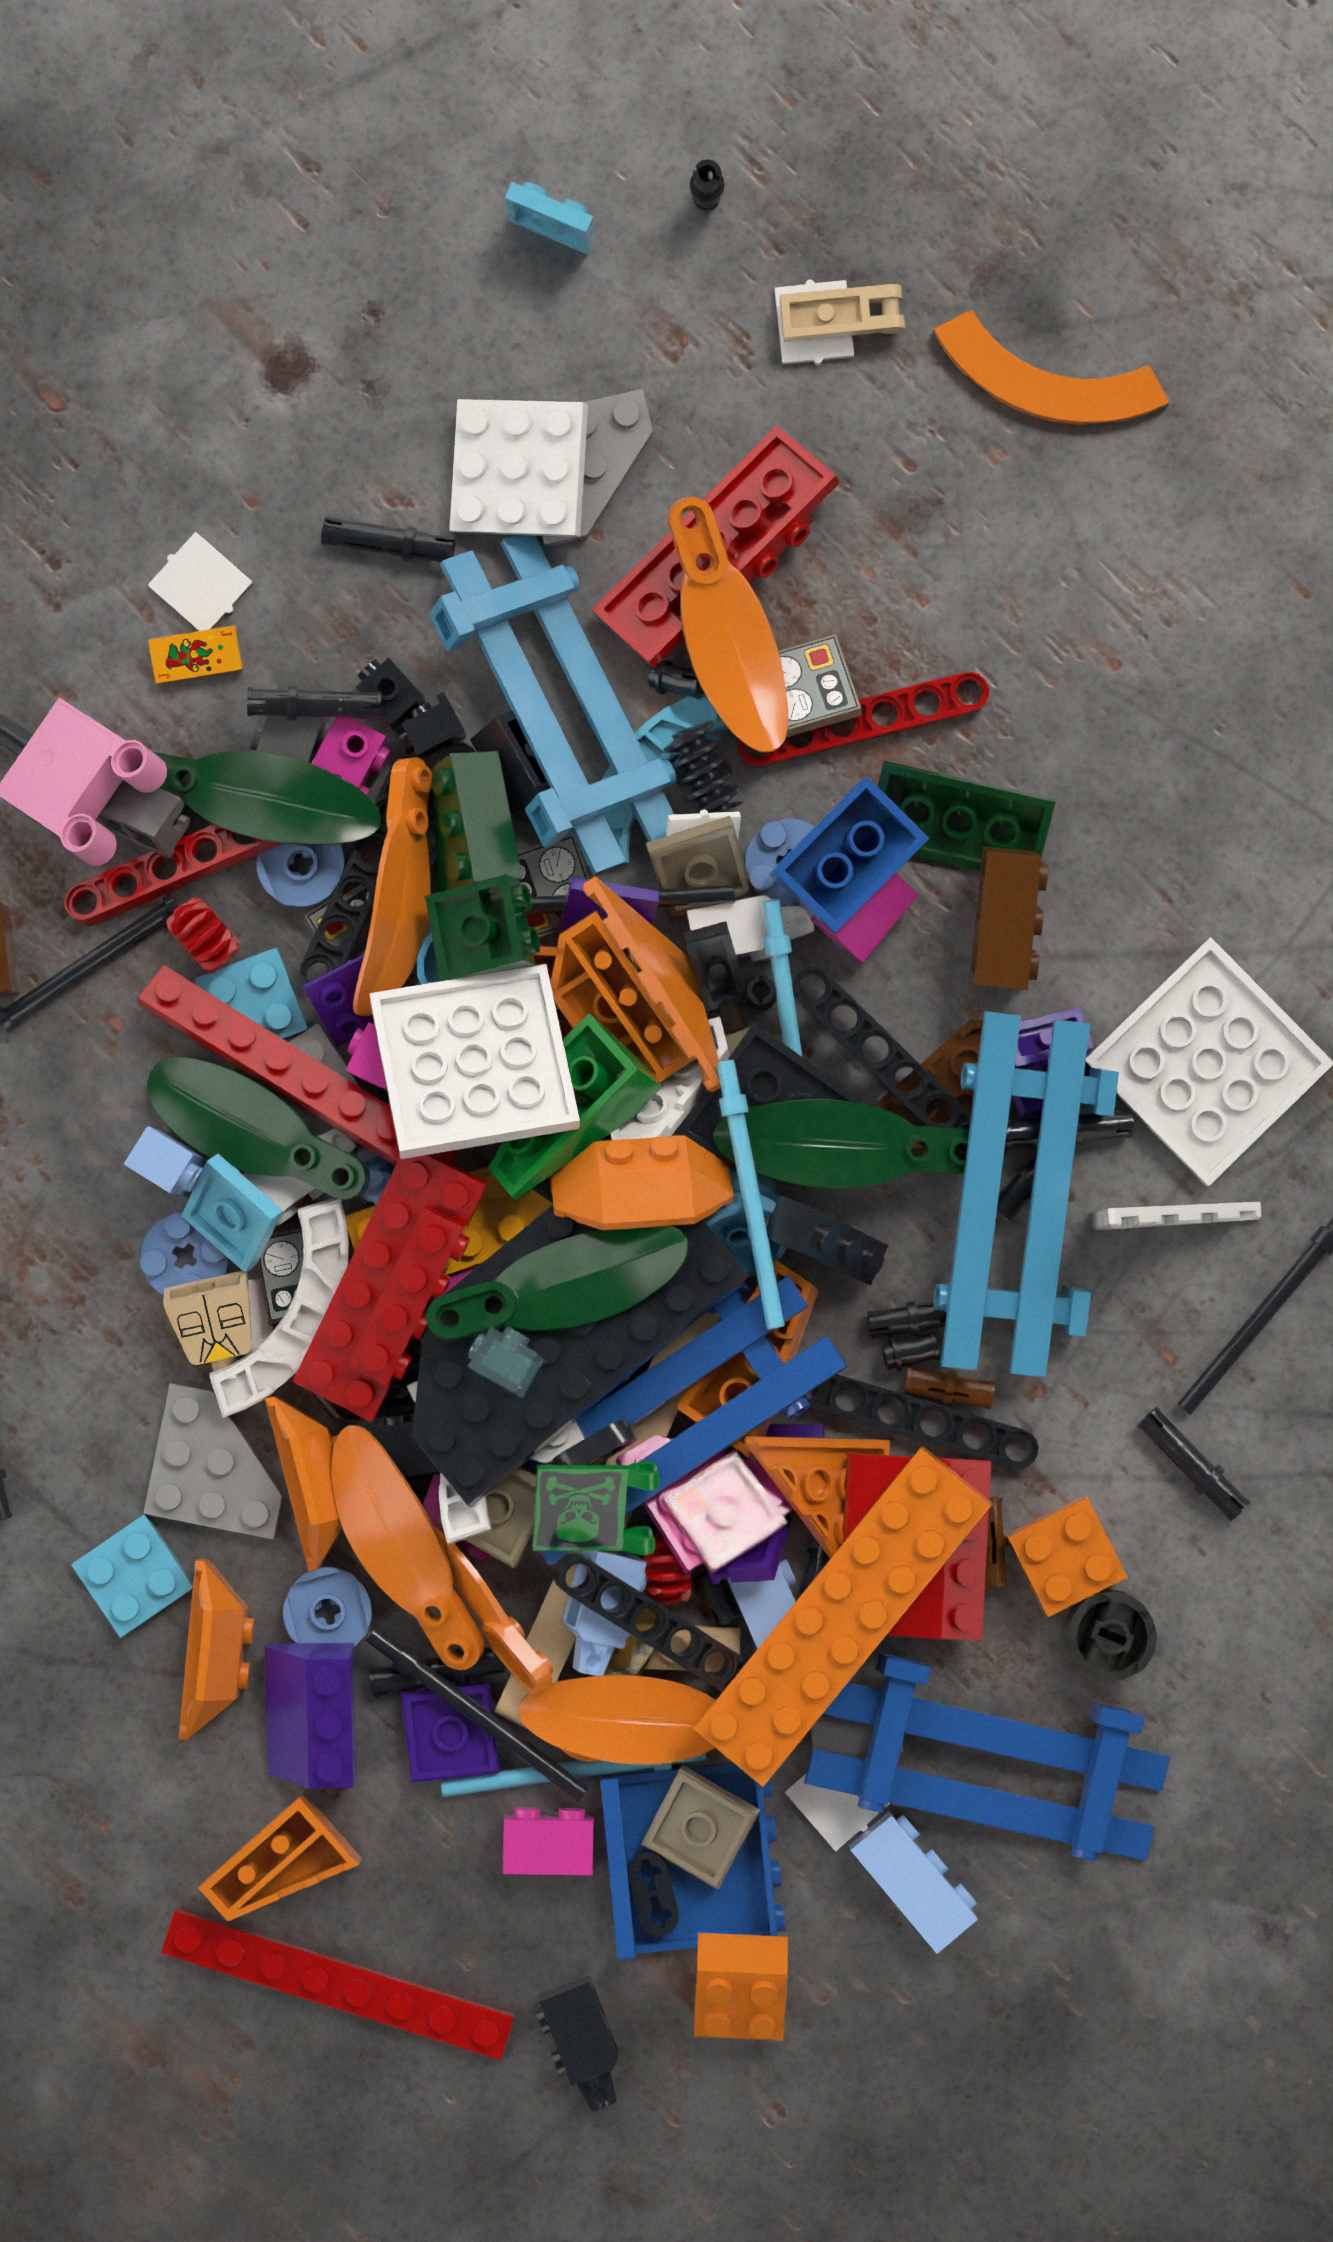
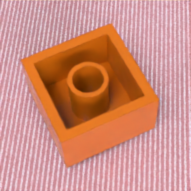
[1004,1495,1128,1617]
[694,1933,788,2041]

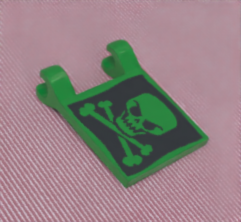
[532,1461,660,1555]

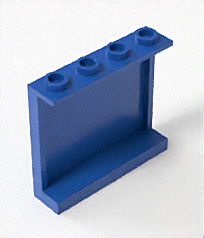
[600,1763,786,1960]

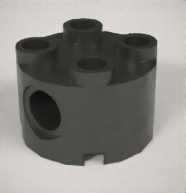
[1063,1588,1158,1682]

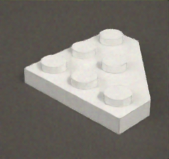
[611,1017,730,1140]

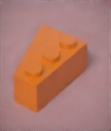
[198,1792,362,1922]

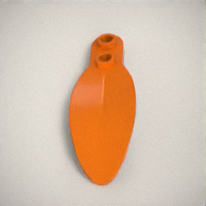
[667,497,789,753]
[353,757,432,1016]
[331,1425,485,1670]
[434,1526,553,1696]
[518,1675,716,1765]

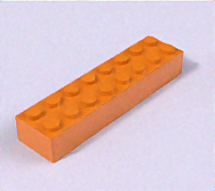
[693,1447,993,1787]

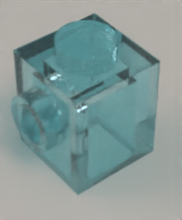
[468,1326,545,1399]

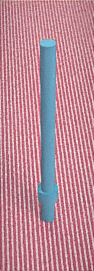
[762,899,802,1056]
[717,1060,785,1329]
[441,1753,707,1797]

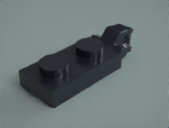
[683,921,749,1033]

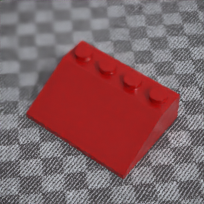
[842,1453,991,1640]

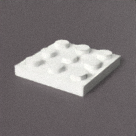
[450,399,588,537]

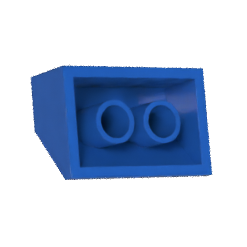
[769,776,929,934]

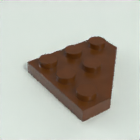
[876,1019,1010,1155]

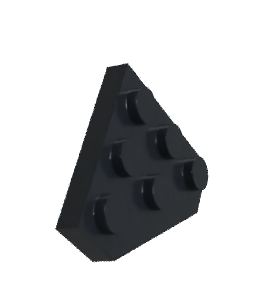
[676,1023,863,1158]

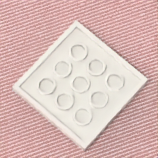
[1086,937,1333,1187]
[369,964,580,1159]

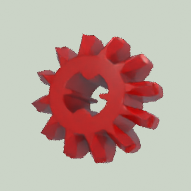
[166,897,239,973]
[643,1531,692,1605]

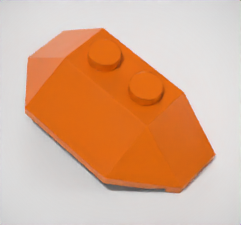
[551,910,697,1082]
[550,1135,734,1230]
[265,1396,343,1572]
[178,1558,255,1740]

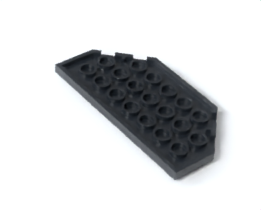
[412,1205,749,1507]

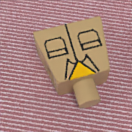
[163,1271,252,1372]

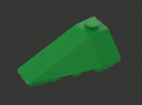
[488,1013,663,1200]

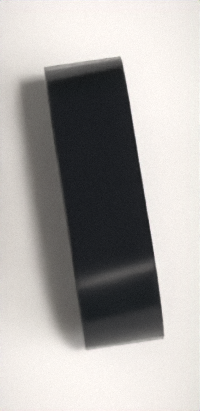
[553,1419,637,1465]
[628,1850,679,1936]

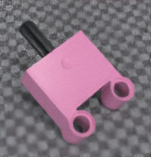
[0,698,167,866]

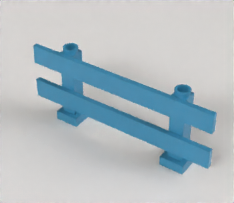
[429,535,676,875]
[933,1011,1119,1377]

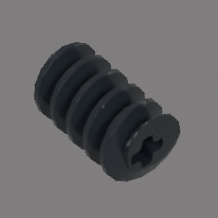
[664,720,744,814]

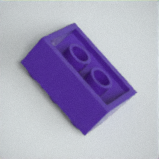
[264,1643,357,1788]

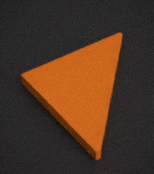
[583,876,721,1092]
[745,1436,890,1559]

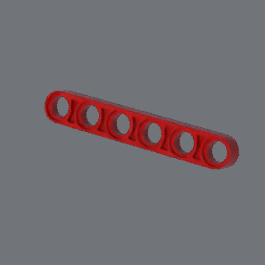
[737,672,990,768]
[64,824,283,926]

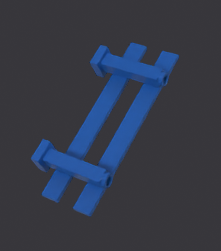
[520,1276,848,1565]
[804,1653,1170,1861]

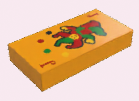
[148,625,243,684]

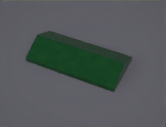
[877,761,1056,871]

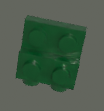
[425,874,540,981]

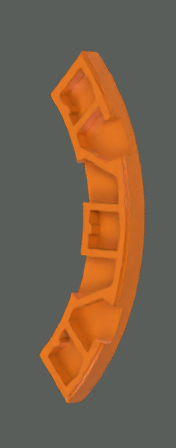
[933,309,1170,425]

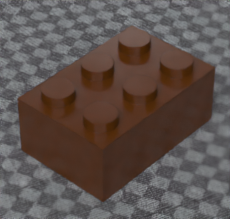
[970,846,1048,990]

